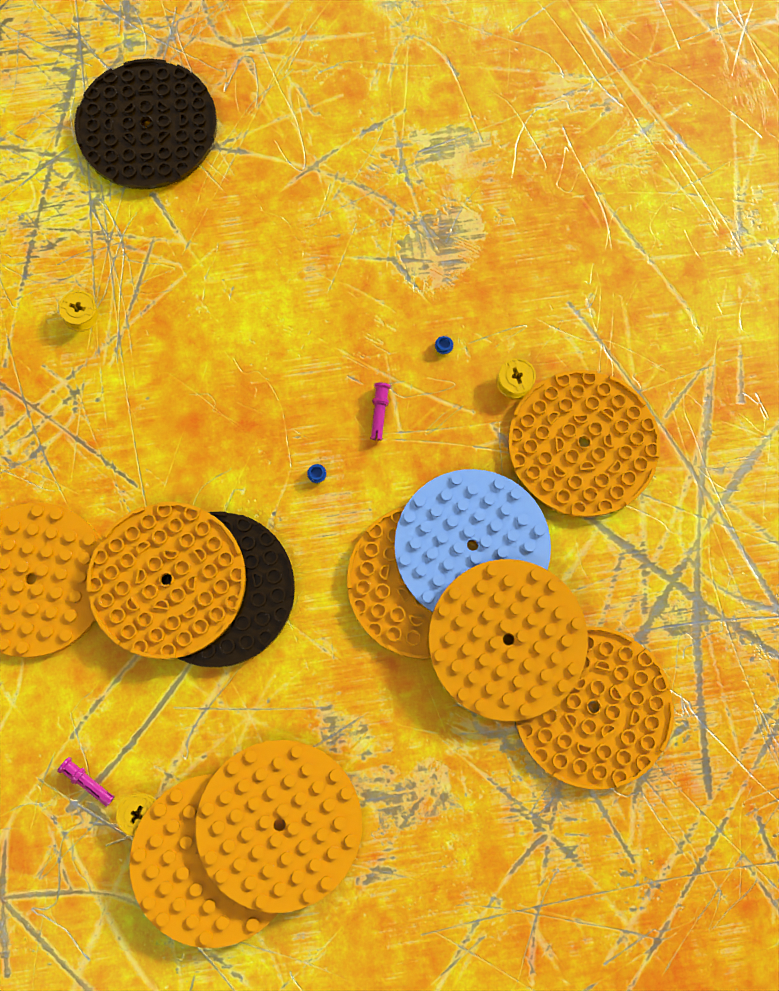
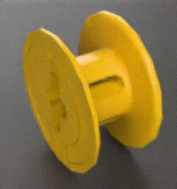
[59,290,99,331]
[497,358,536,399]
[116,793,156,837]

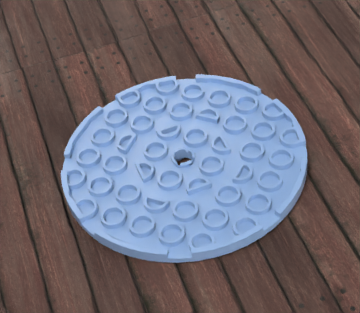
[395,469,551,612]

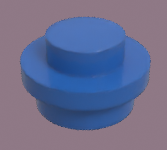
[435,336,453,354]
[307,464,326,483]

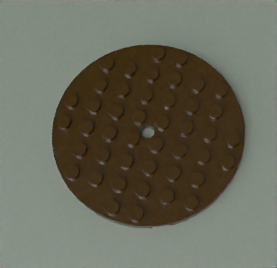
[75,59,217,189]
[162,512,295,668]

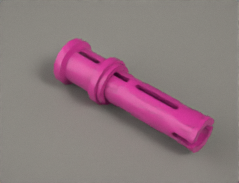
[370,382,391,441]
[57,757,115,807]

